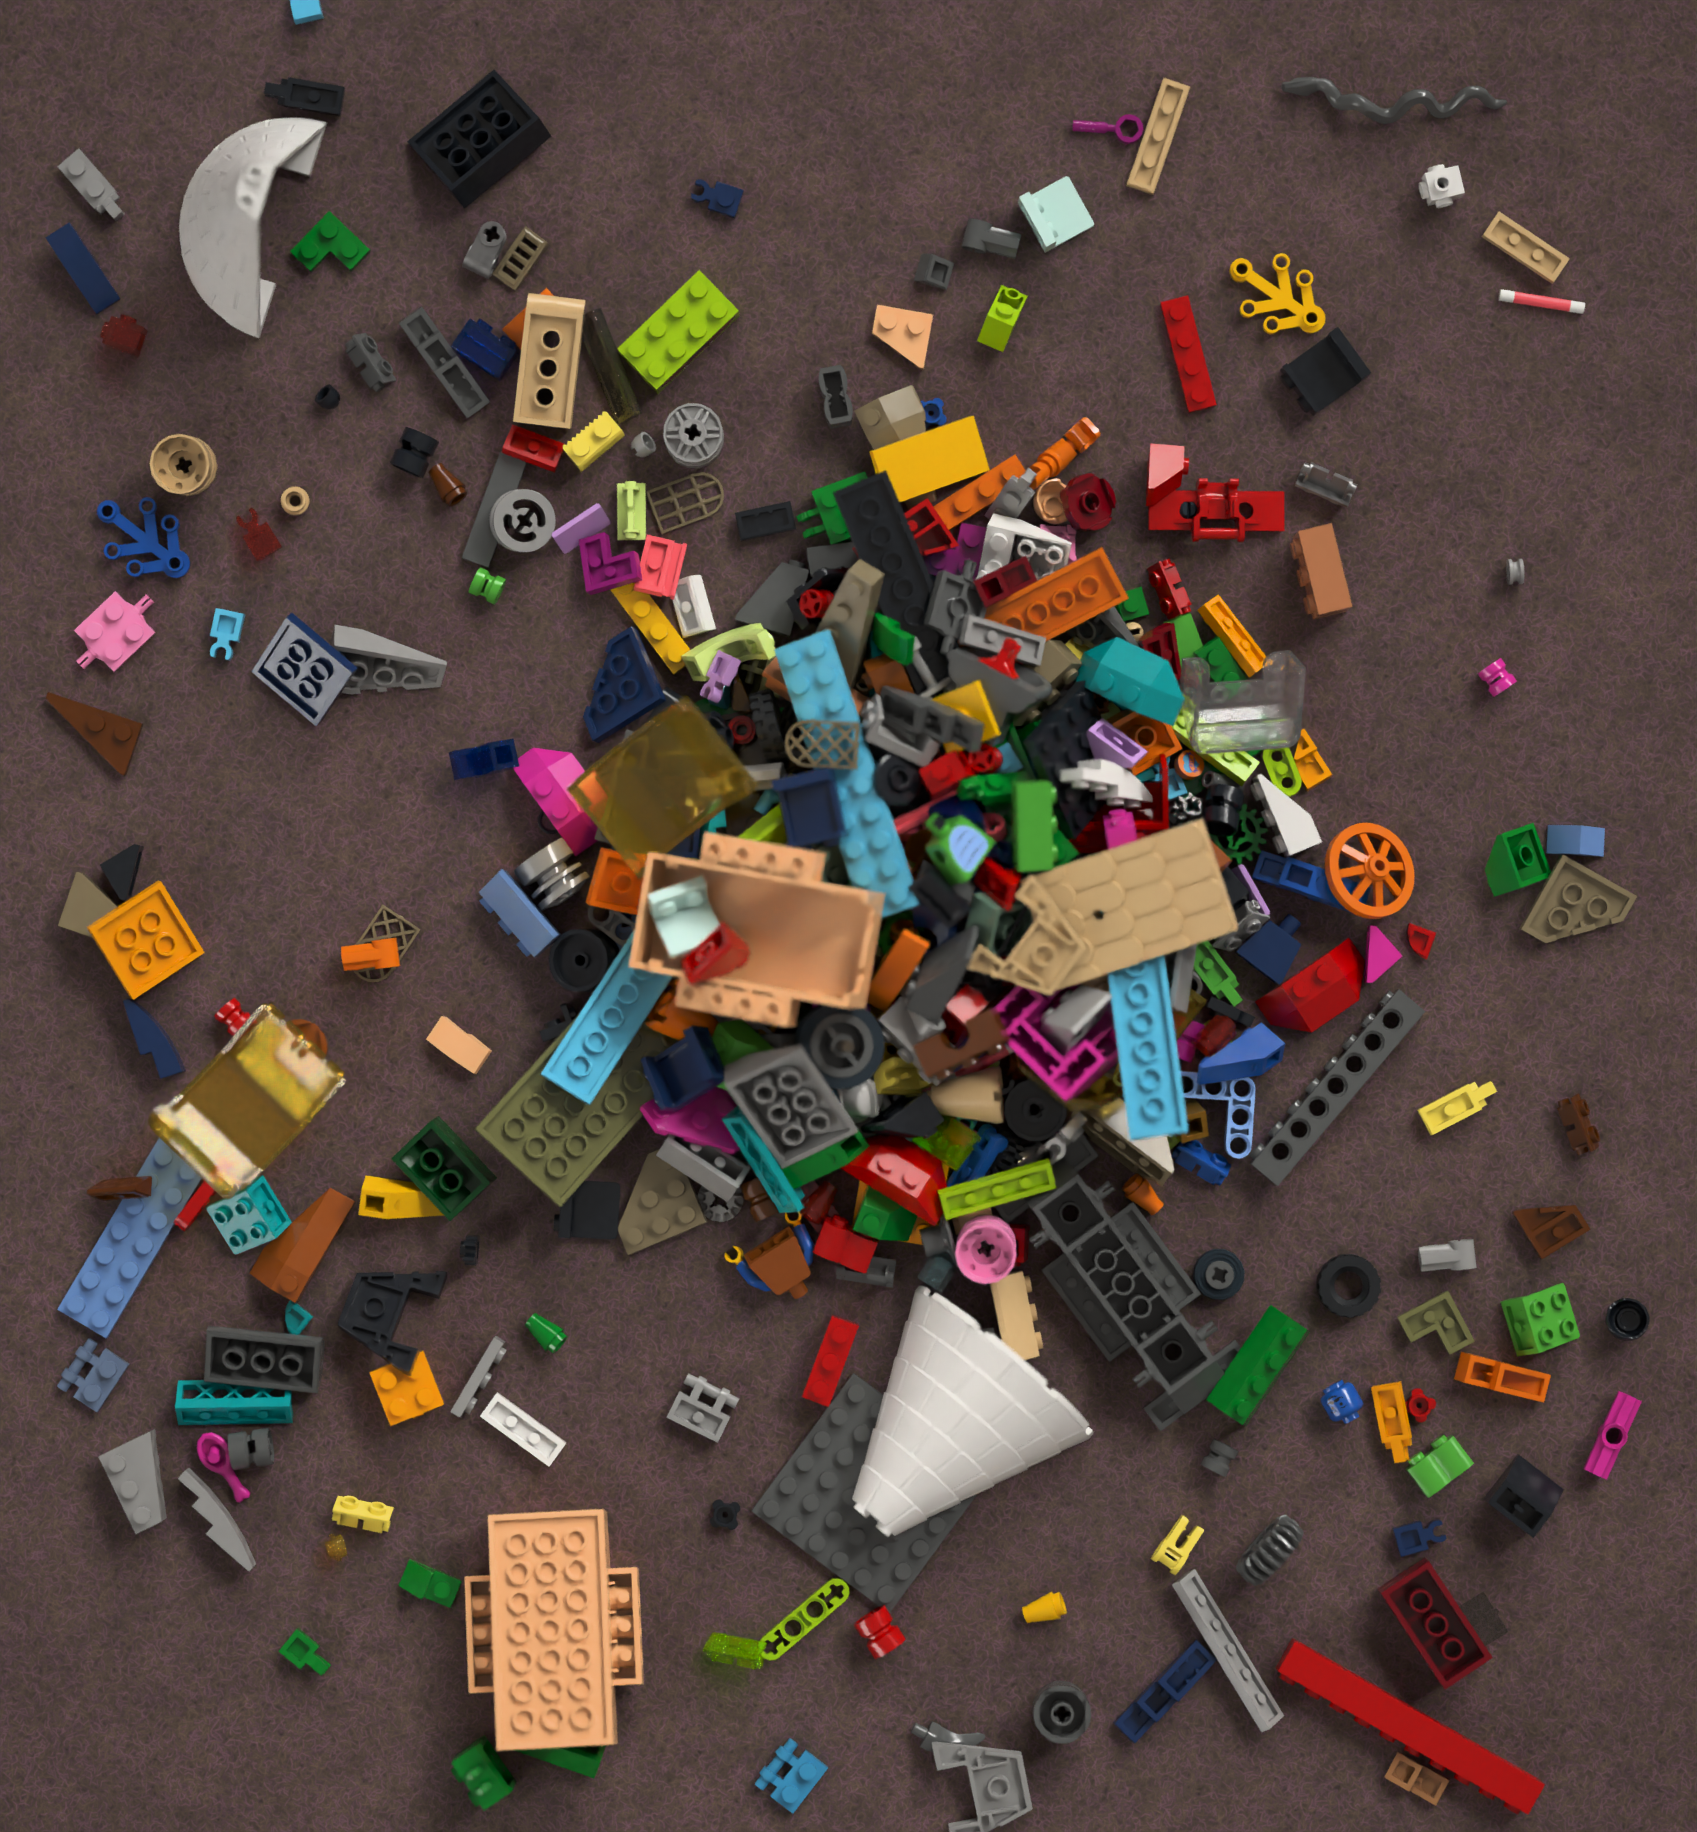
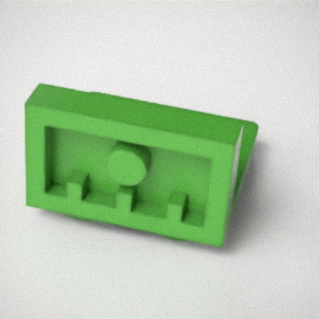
[1501,1283,1580,1356]

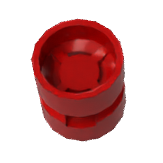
[854,1605,906,1659]

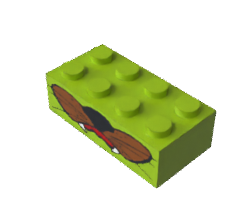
[617,270,740,394]

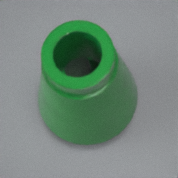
[525,1313,568,1354]

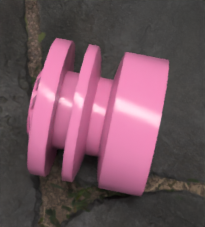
[955,1215,1017,1284]

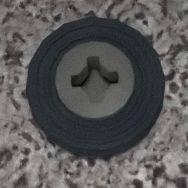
[1193,1249,1245,1300]

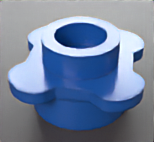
[921,398,946,429]

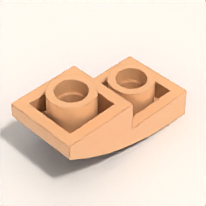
[426,1016,492,1074]

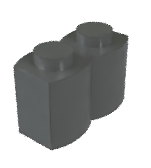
[819,365,853,429]

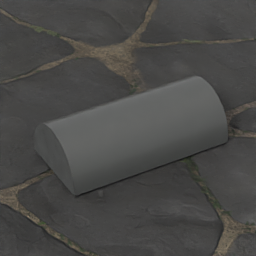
[204,1325,325,1393]

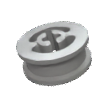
[489,489,556,552]

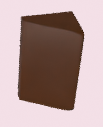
[87,1176,152,1201]

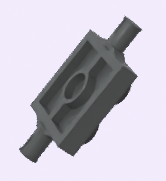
[923,560,987,656]

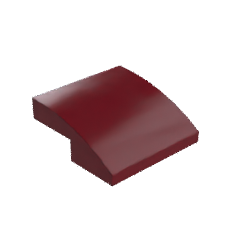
[1138,623,1183,680]

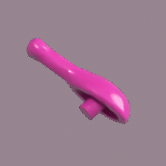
[197,1432,250,1503]

